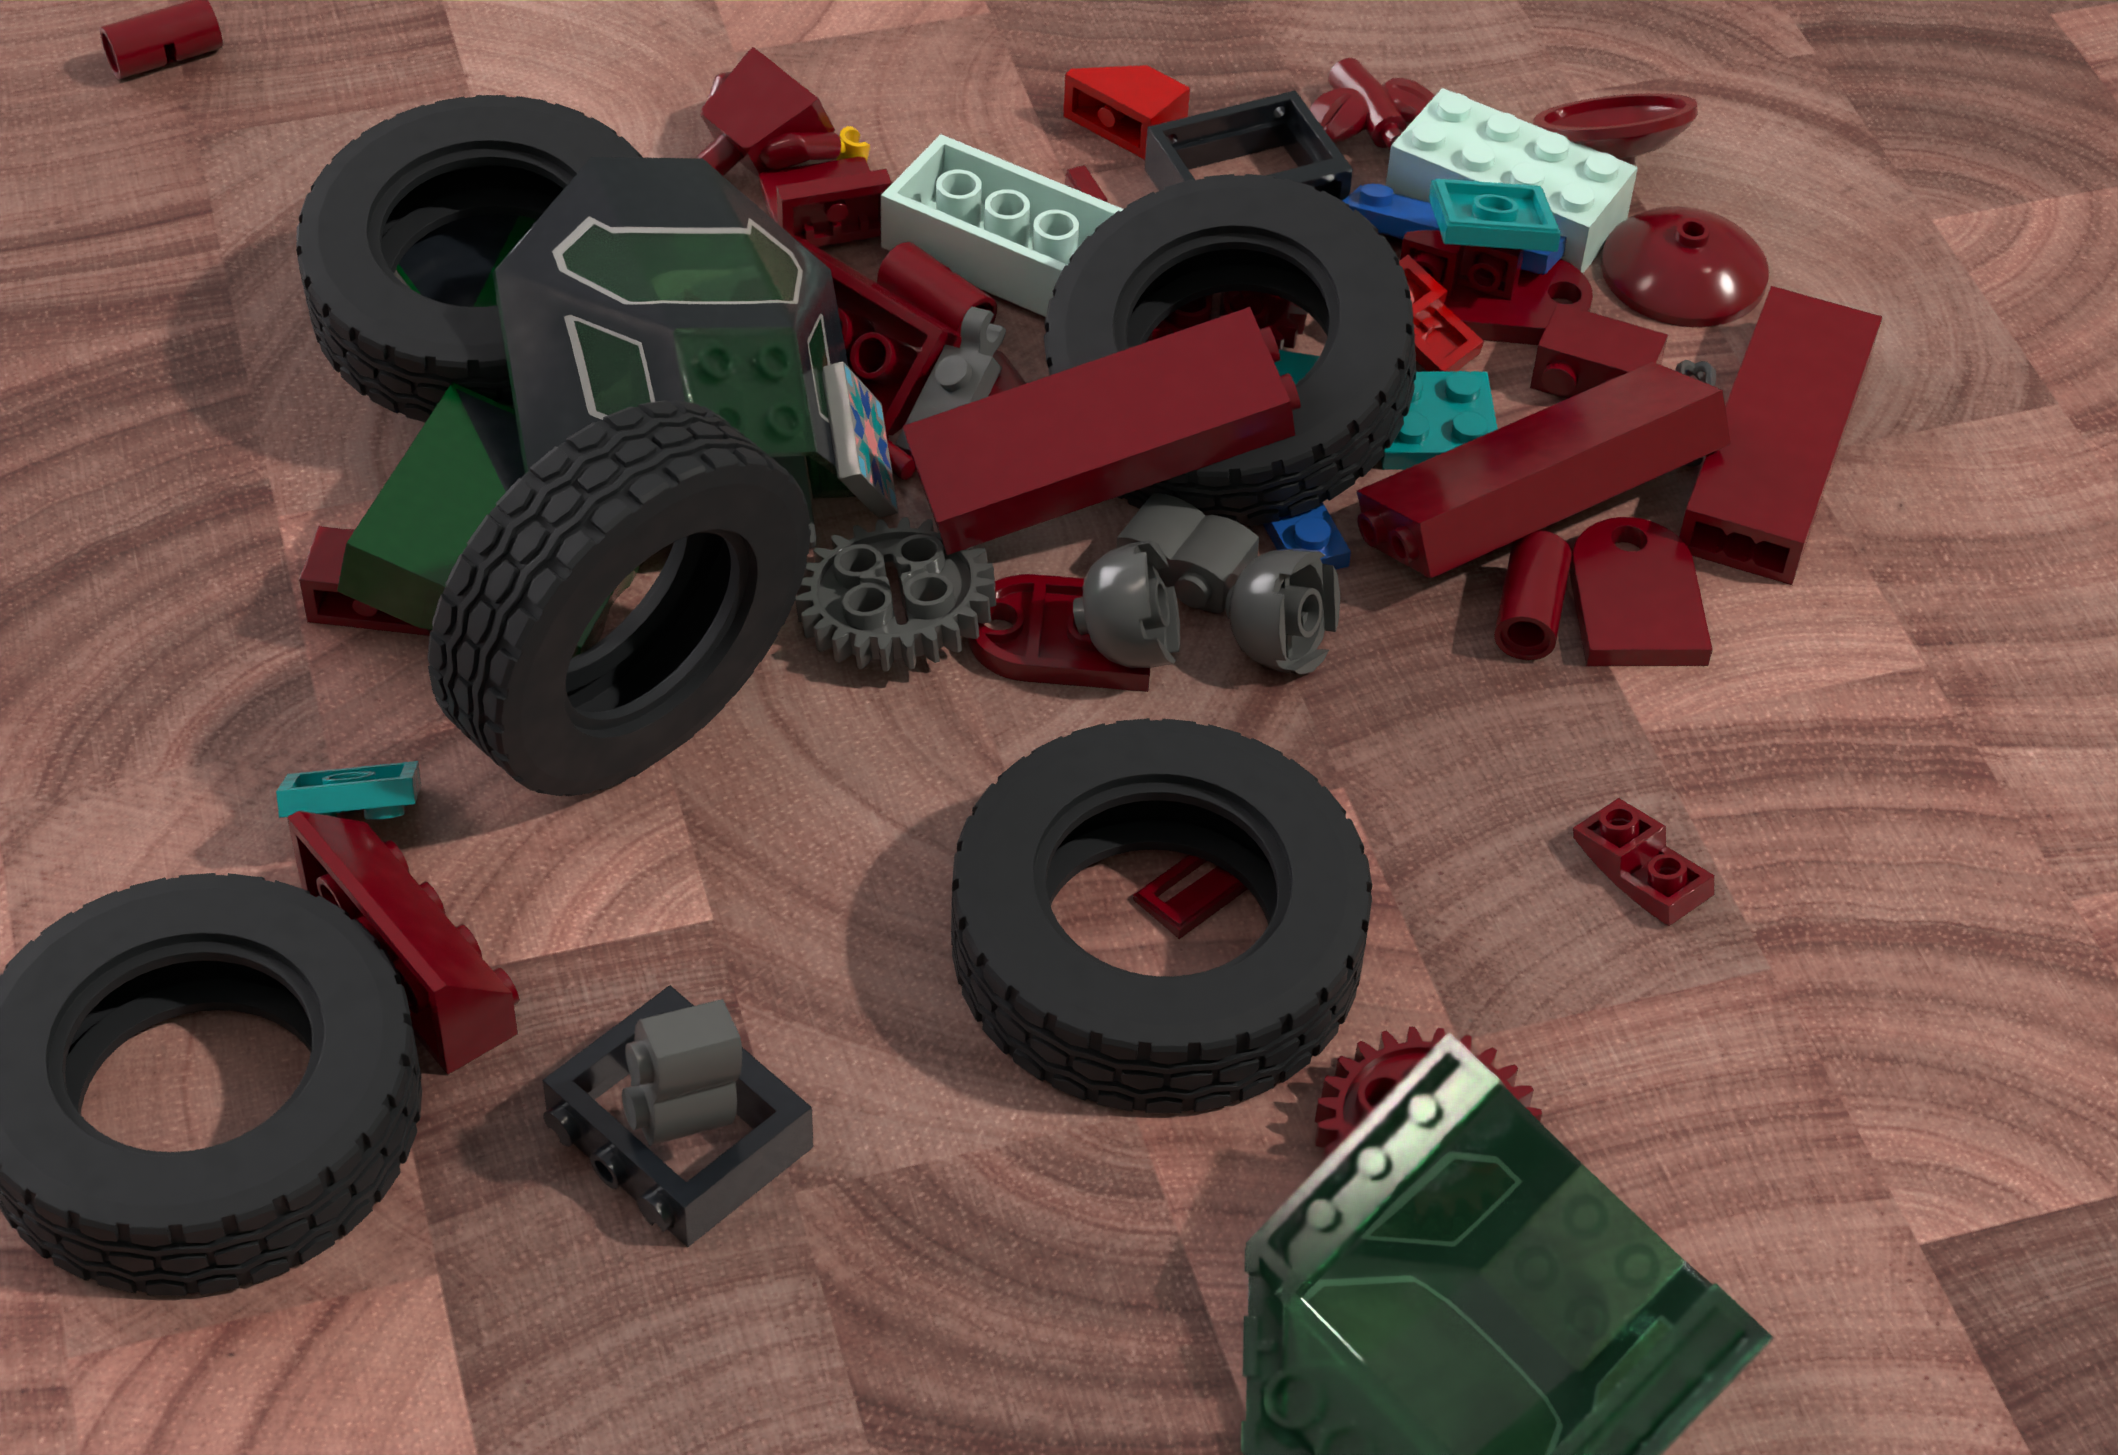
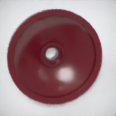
[1533,93,1698,165]
[1601,206,1769,327]

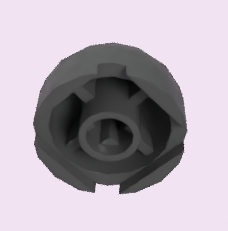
[1073,540,1180,668]
[1226,549,1341,675]

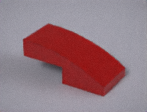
[1399,255,1484,371]

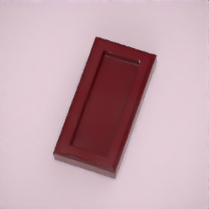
[1133,855,1247,939]

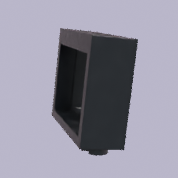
[1145,90,1353,201]
[543,985,813,1247]

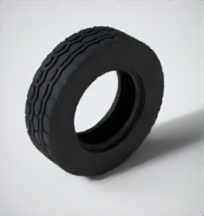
[296,95,673,423]
[1044,174,1416,527]
[428,400,811,796]
[951,718,1372,1113]
[0,873,422,1296]

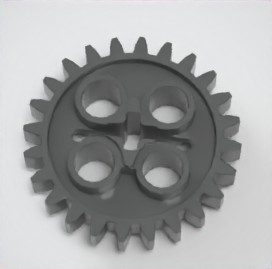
[795,517,996,671]

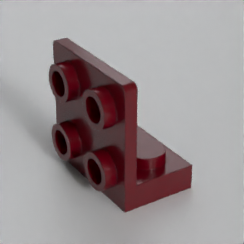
[759,157,892,247]

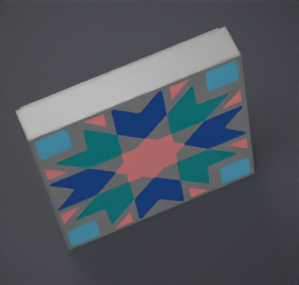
[822,361,899,518]

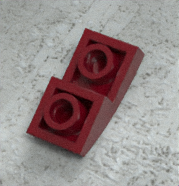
[1400,230,1524,300]
[1573,798,1714,926]

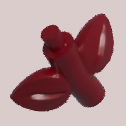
[1309,58,1435,150]

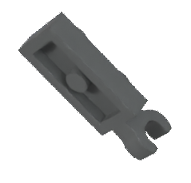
[895,307,1006,457]

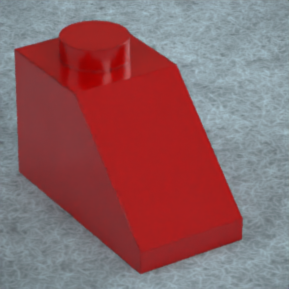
[1063,65,1190,160]

